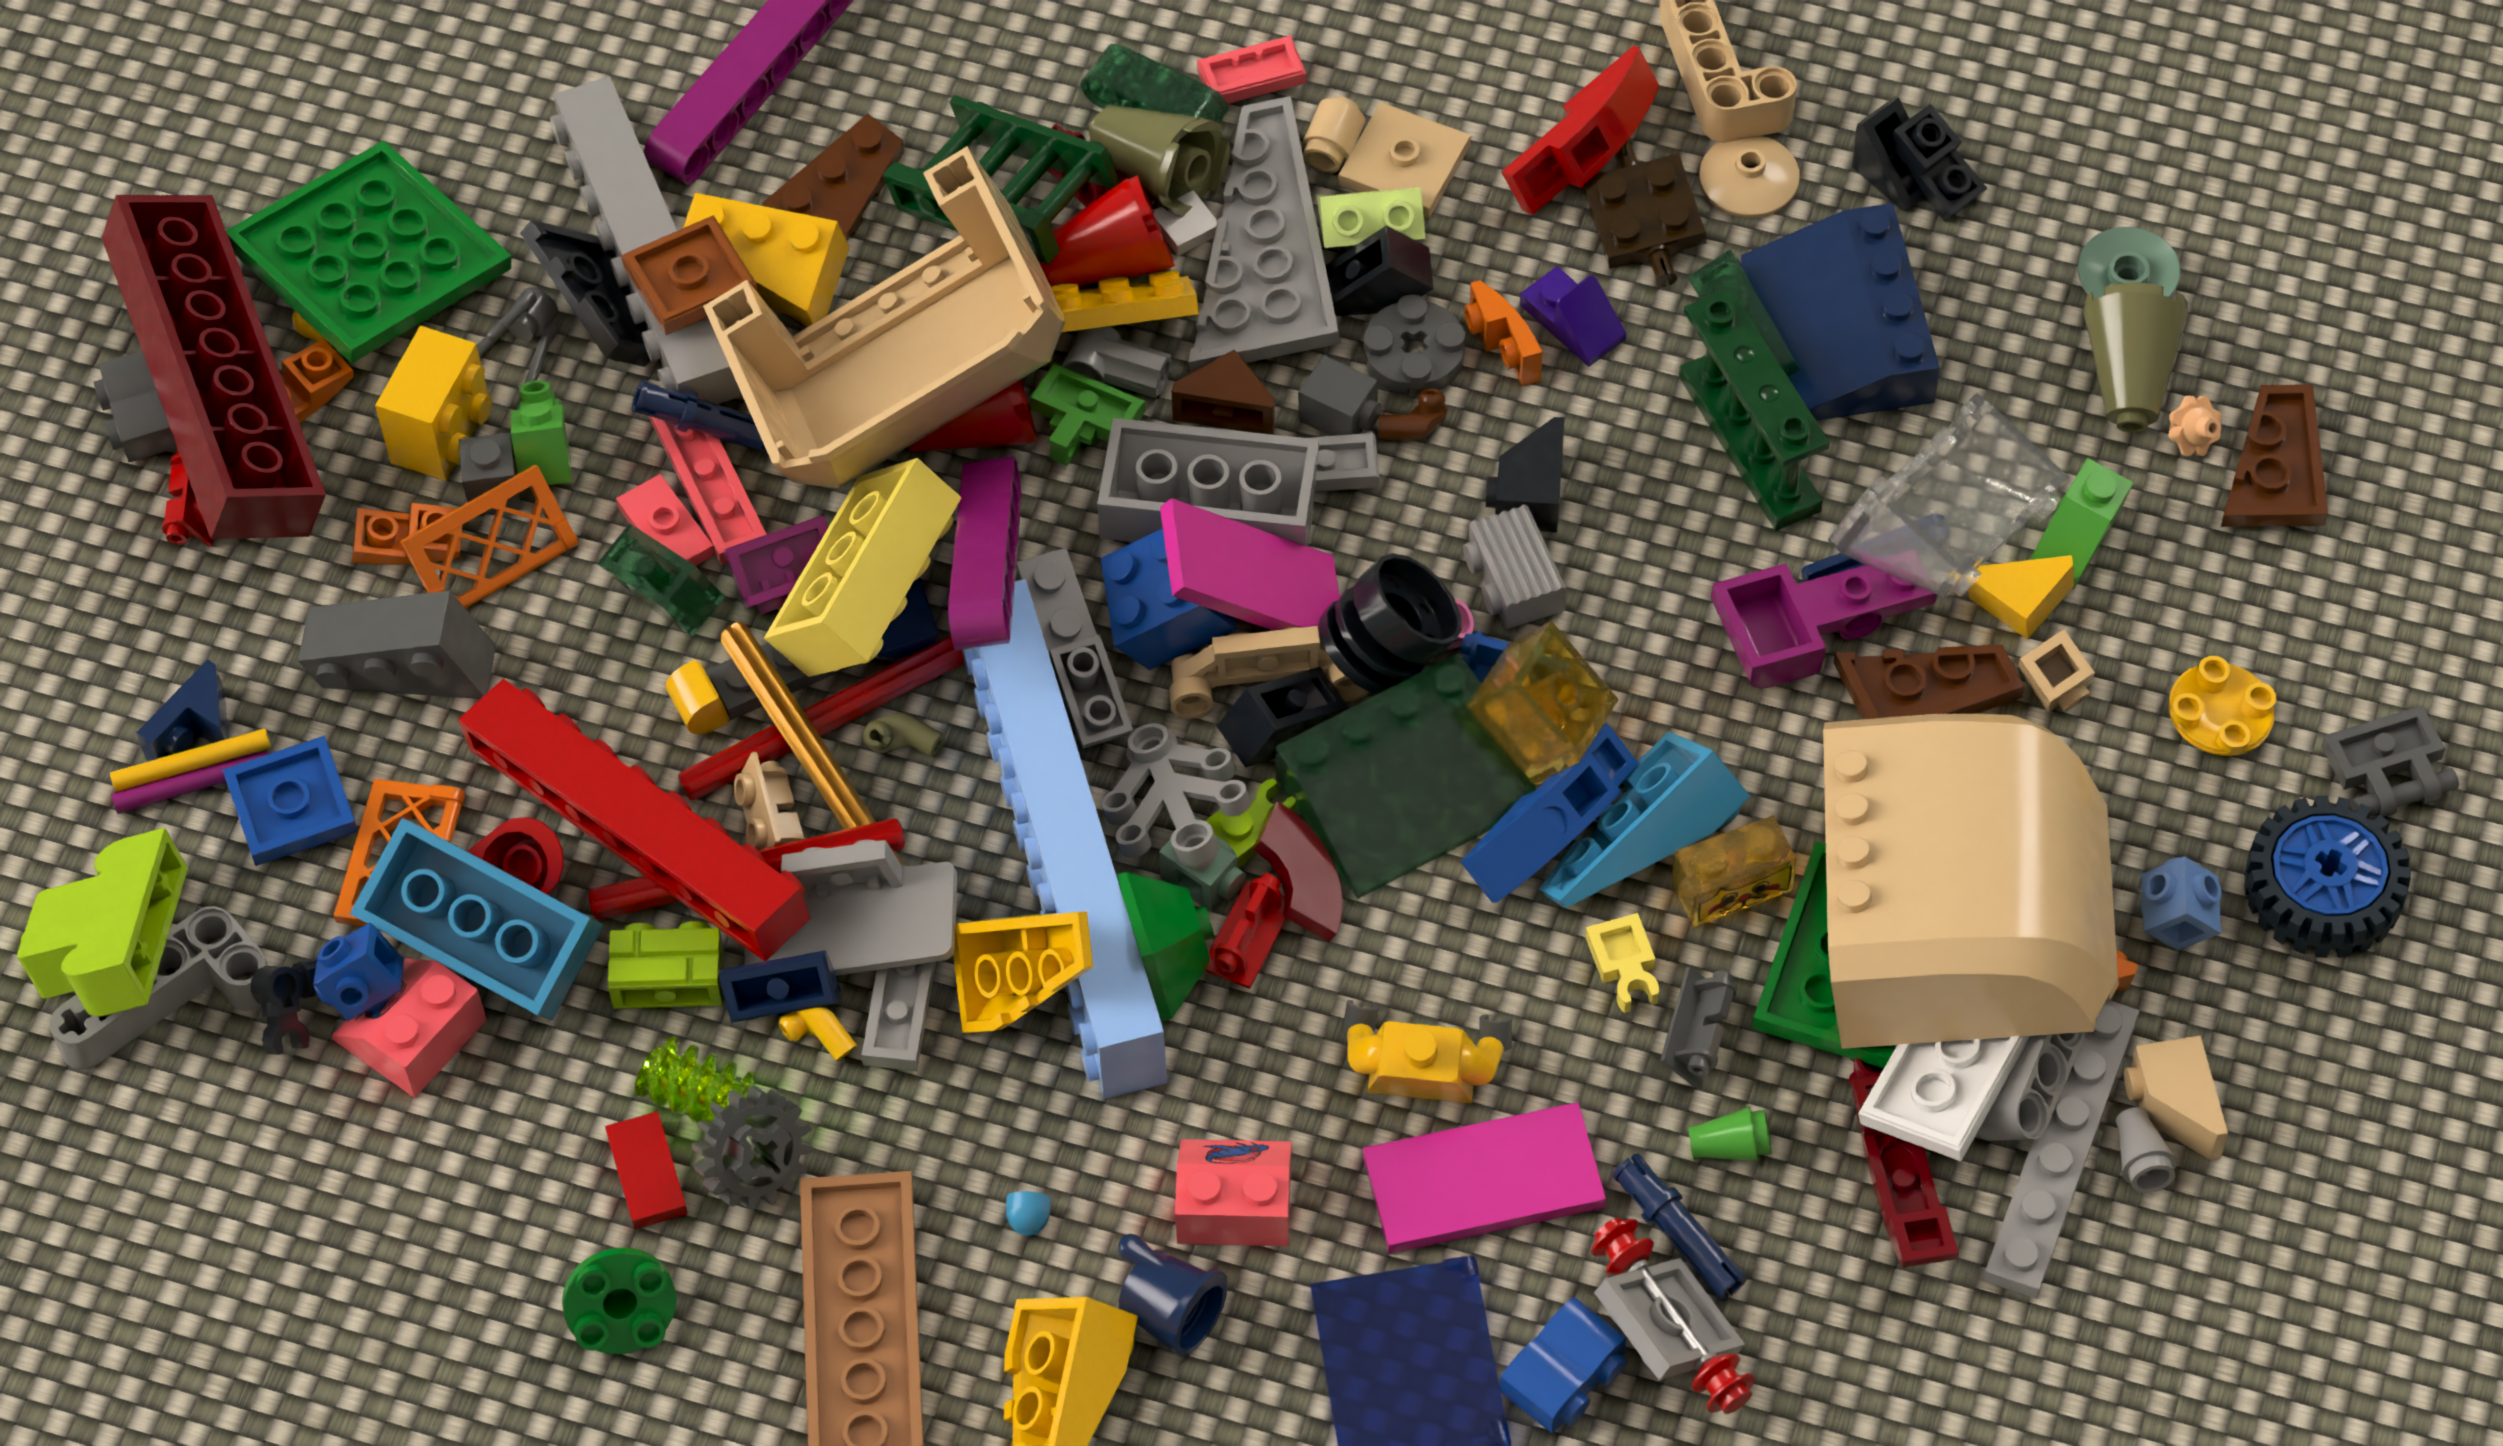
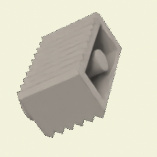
[1463,504,1566,630]

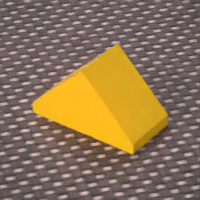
[1966,555,2074,640]

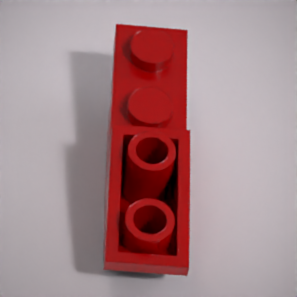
[1501,46,1660,214]

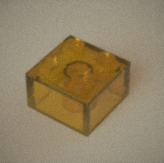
[1467,621,1619,785]

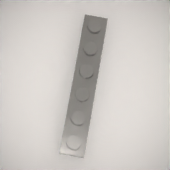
[1983,999,2140,1299]

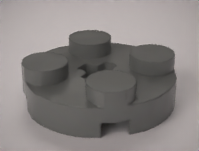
[1363,294,1466,394]

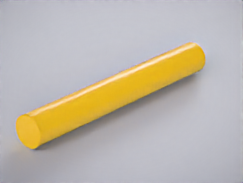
[110,728,271,793]

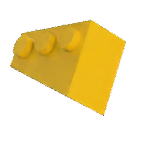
[683,193,850,328]

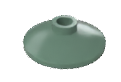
[2078,227,2181,299]

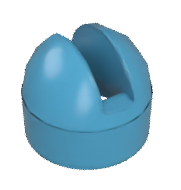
[1006,1191,1051,1236]

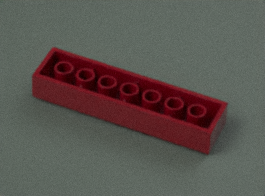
[101,195,326,539]

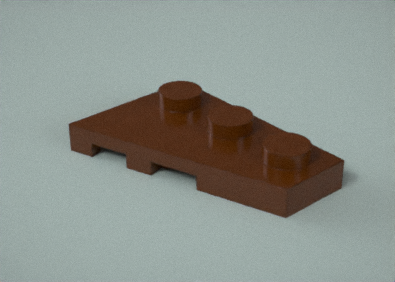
[762,114,904,241]
[2221,384,2328,527]
[1834,645,2025,719]

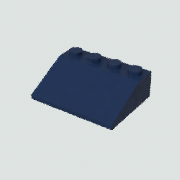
[1741,203,1940,421]

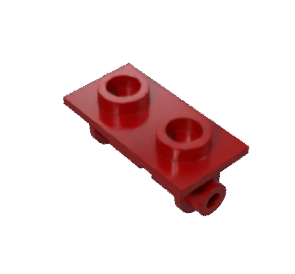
[162,450,214,547]
[1205,873,1287,989]

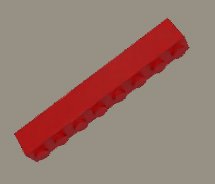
[458,679,811,961]

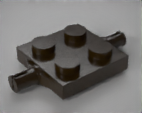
[1583,139,1707,287]

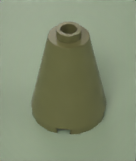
[1089,105,1230,216]
[2084,282,2188,433]

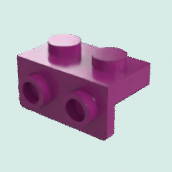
[724,515,828,614]

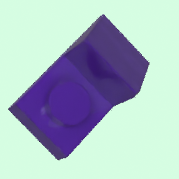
[1520,266,1626,367]

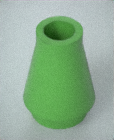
[1688,1106,1772,1161]

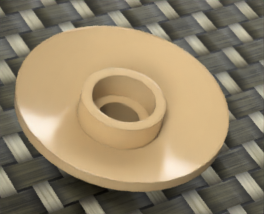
[1699,136,1800,219]

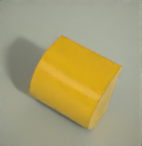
[665,659,730,735]

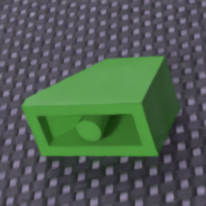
[2030,458,2134,590]

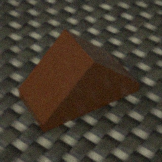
[1171,350,1275,435]

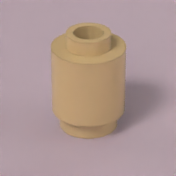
[1302,96,1365,173]

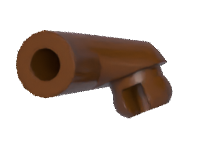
[1378,388,1448,440]

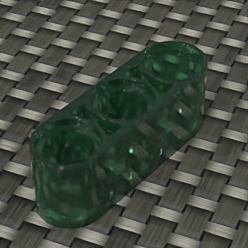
[1080,44,1229,124]

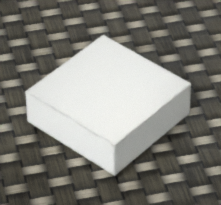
[1154,190,1218,256]

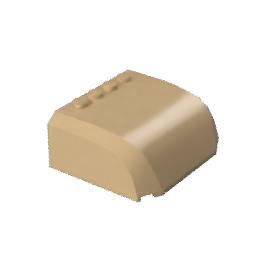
[703,146,1065,488]
[1823,714,2119,1049]

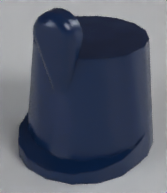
[1118,1234,1228,1357]

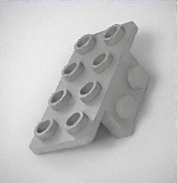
[744,840,957,976]

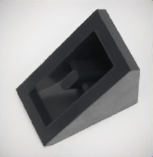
[1852,97,1925,210]

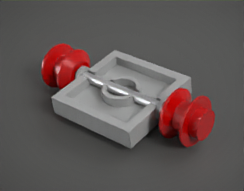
[1591,1217,1755,1414]

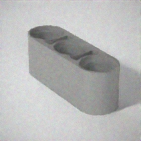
[1978,1032,2085,1141]

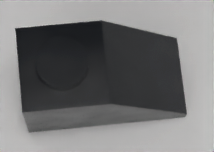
[1325,225,1434,316]
[1486,417,1565,532]
[1217,667,1349,768]

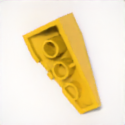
[953,911,1093,1033]
[1004,1297,1138,1446]

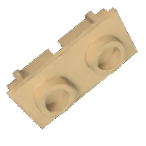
[734,752,805,850]

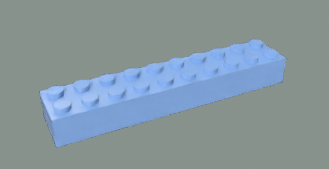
[962,579,1167,1099]

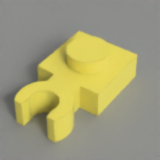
[1585,913,1659,1013]

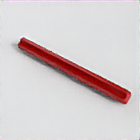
[678,636,964,800]
[589,818,905,920]

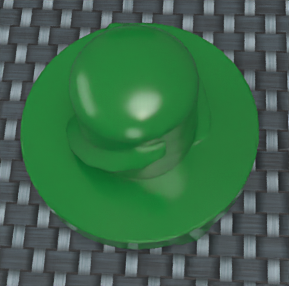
[562,1248,677,1354]

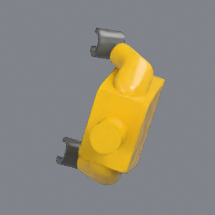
[1342,1000,1512,1104]

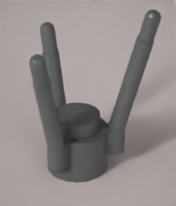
[477,287,560,404]

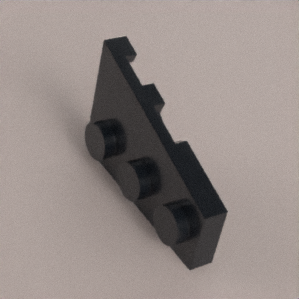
[520,220,651,367]

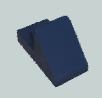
[136,659,228,761]

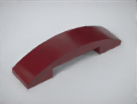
[1852,1074,1959,1268]

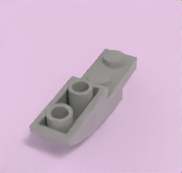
[1016,547,1133,749]

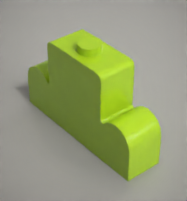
[17,828,188,1016]

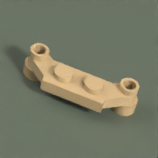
[1169,626,1369,719]

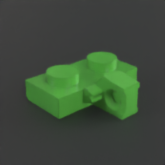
[1030,363,1145,466]

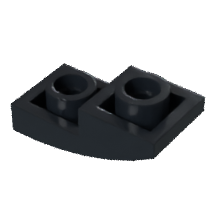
[1891,103,1988,222]

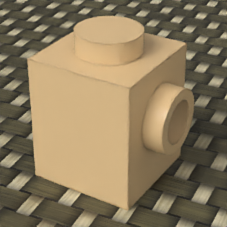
[2018,629,2095,713]

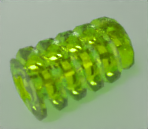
[634,1036,757,1124]

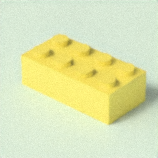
[764,458,962,677]

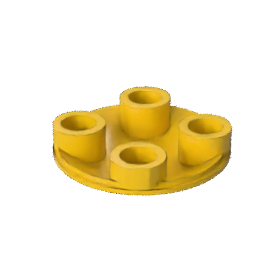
[2169,656,2276,756]

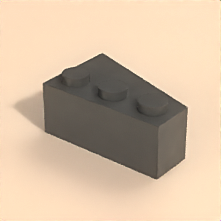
[298,590,496,699]

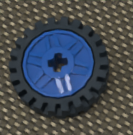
[2244,796,2411,958]

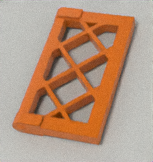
[400,465,579,609]
[334,778,466,926]

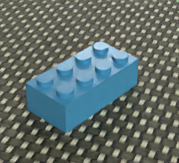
[350,817,604,1021]

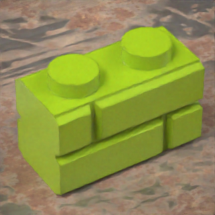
[608,921,724,1009]

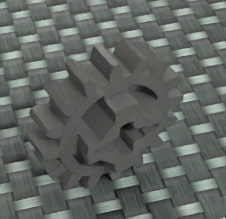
[691,1086,813,1210]

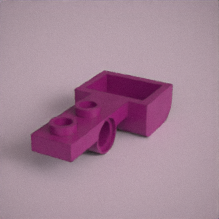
[1711,551,1938,689]

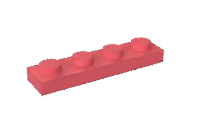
[648,416,767,565]

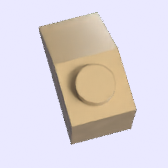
[2124,1036,2228,1160]

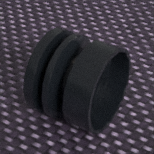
[1319,553,1462,696]

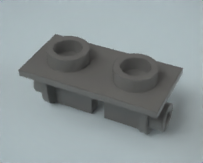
[1660,967,1737,1089]

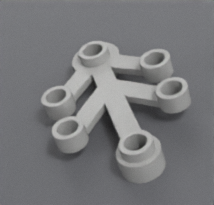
[1101,723,1251,870]

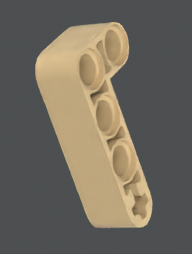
[1659,0,1797,142]

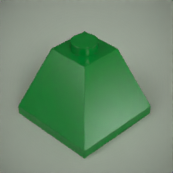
[1116,872,1215,1022]

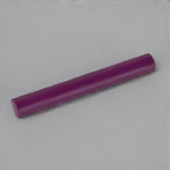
[111,750,268,815]

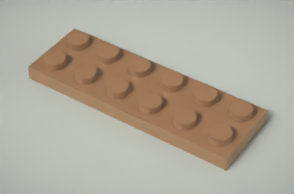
[800,1171,924,1446]

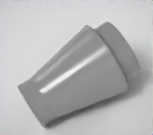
[2116,1107,2177,1193]

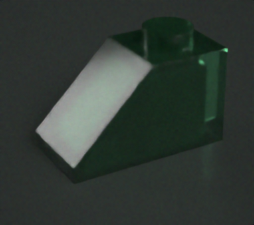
[597,523,725,637]

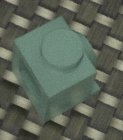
[1159,816,1246,913]

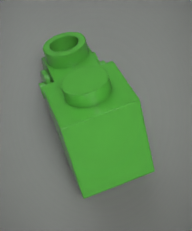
[511,380,572,488]

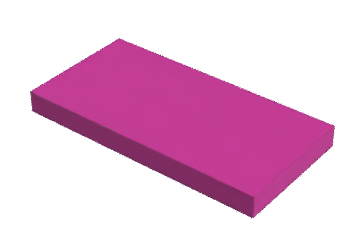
[1160,498,1340,632]
[1363,1102,1606,1254]

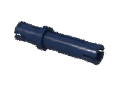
[632,380,768,454]
[1613,1153,1748,1301]

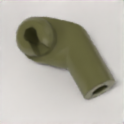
[863,712,945,757]

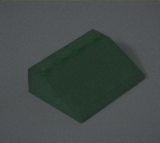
[1275,653,1537,899]

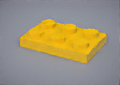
[1051,270,1199,332]

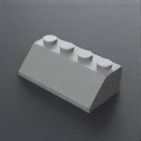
[1097,418,1319,546]

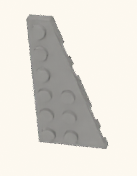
[1188,96,1341,373]

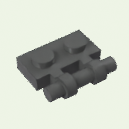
[2321,705,2459,817]

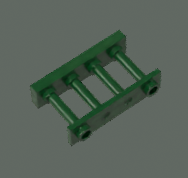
[882,95,1120,264]
[1679,288,1830,531]

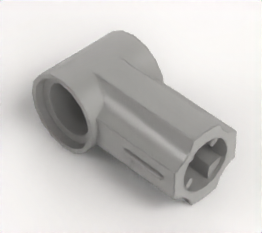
[1062,326,1172,398]

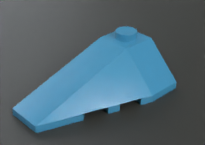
[1539,731,1751,908]

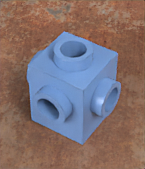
[2140,856,2222,951]

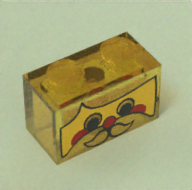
[1672,815,1797,927]

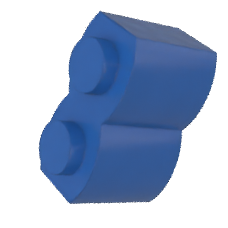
[1500,1297,1627,1433]

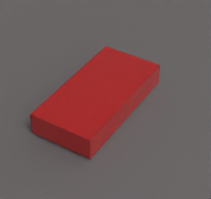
[605,1111,688,1230]

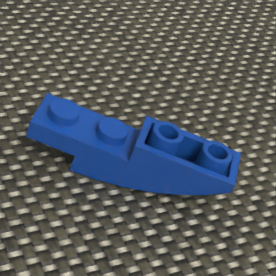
[1461,723,1639,903]

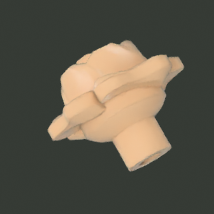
[2168,395,2222,456]

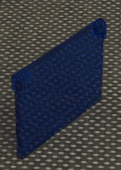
[1310,1256,1511,1446]

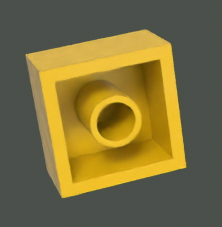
[375,325,492,481]

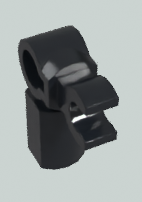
[251,958,318,1055]

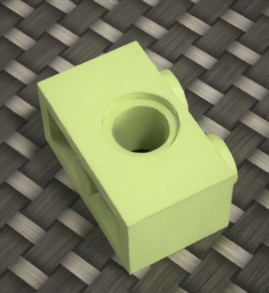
[1317,187,1426,248]

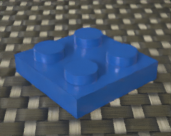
[222,736,358,866]

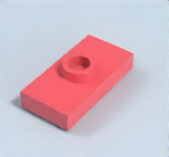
[1197,36,1306,108]
[616,474,715,580]

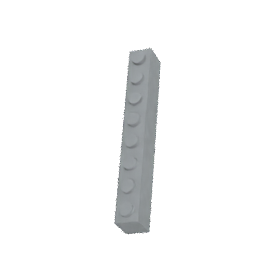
[550,76,742,405]

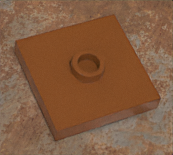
[621,215,759,335]

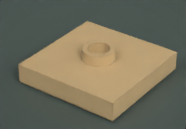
[1338,102,1471,219]

